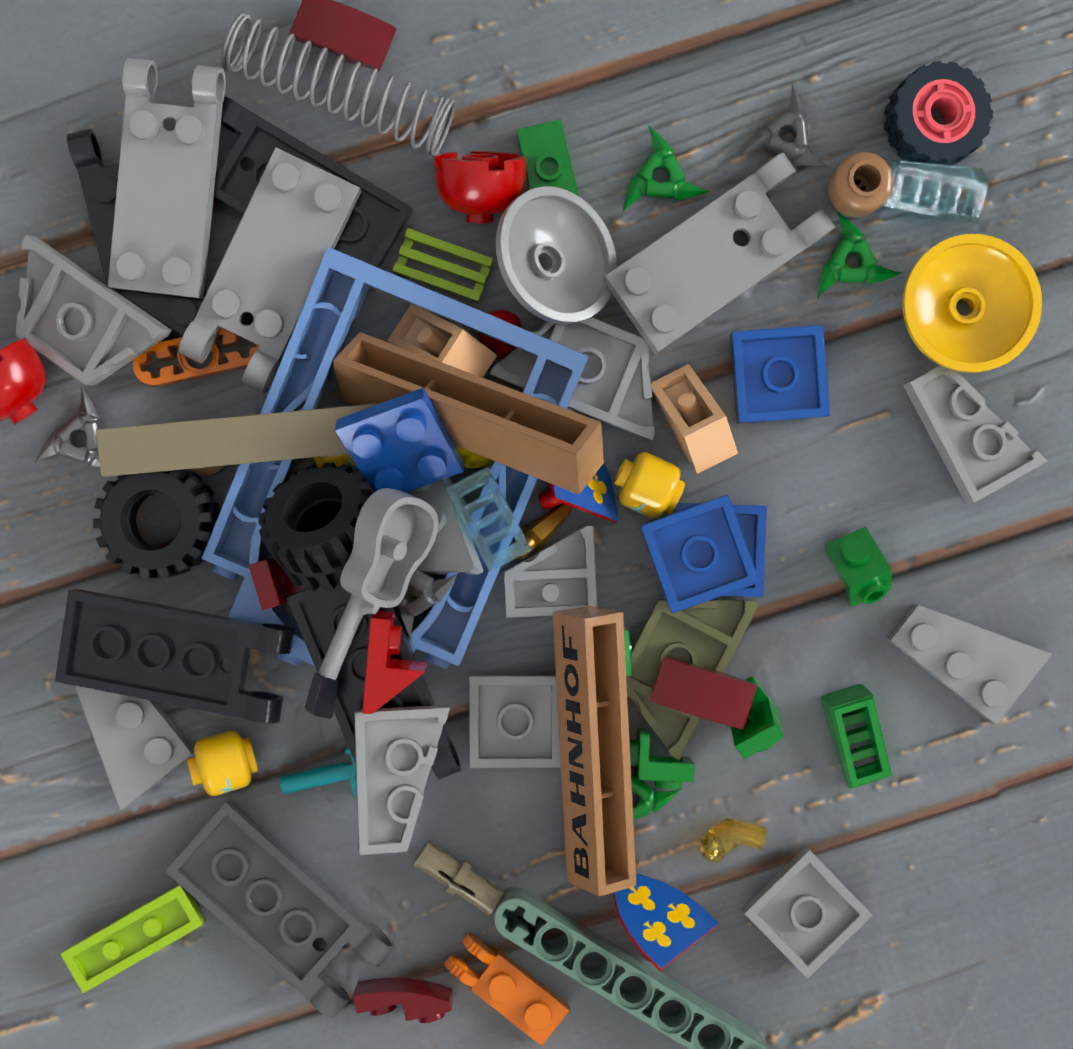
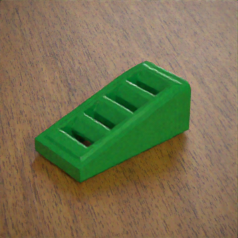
[821,684,892,789]

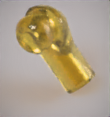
[700,818,767,863]

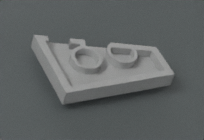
[887,604,1053,725]
[354,705,450,855]

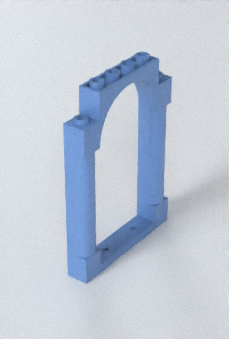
[201,247,589,668]

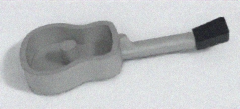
[305,488,439,719]

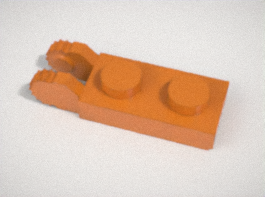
[444,933,570,1046]

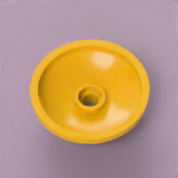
[902,234,1042,373]

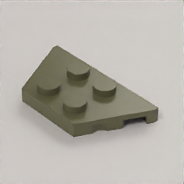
[626,599,759,760]

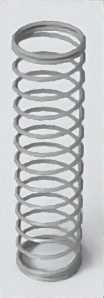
[221,13,455,157]

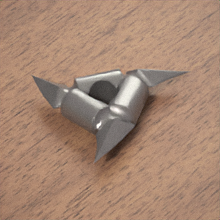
[34,386,101,467]

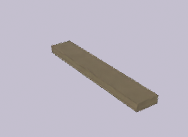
[95,403,380,477]

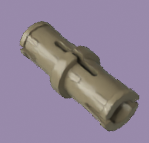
[412,840,504,916]

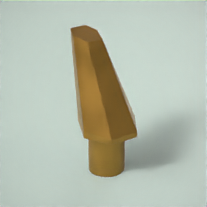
[509,504,572,560]

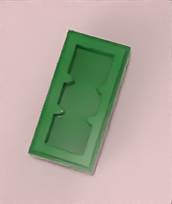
[516,119,579,196]

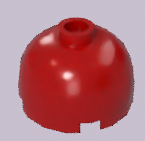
[434,151,526,224]
[0,338,46,425]

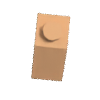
[387,304,497,378]
[651,364,738,474]

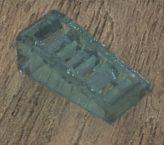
[883,160,988,223]
[445,466,532,571]

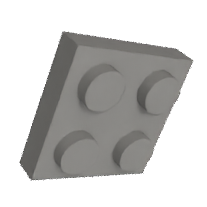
[469,674,561,768]
[742,846,873,979]

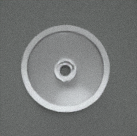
[496,186,617,324]

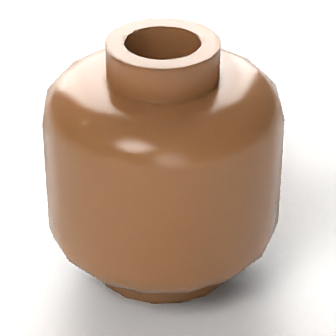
[828,152,894,218]

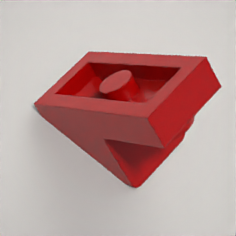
[362,611,428,714]

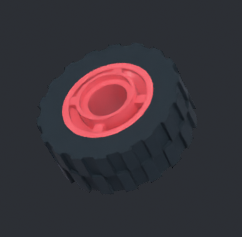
[884,61,993,171]

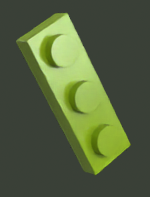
[60,884,206,993]

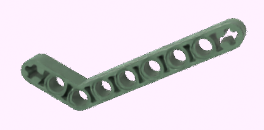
[495,888,767,1049]

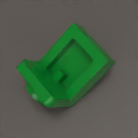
[825,526,892,607]
[731,676,784,759]
[629,728,695,789]

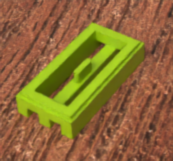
[392,228,494,303]

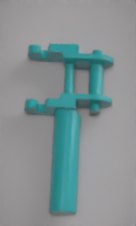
[280,748,357,798]

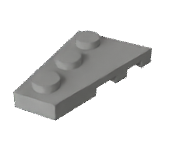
[903,365,1048,505]
[75,686,194,811]

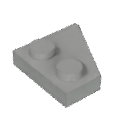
[504,526,597,618]

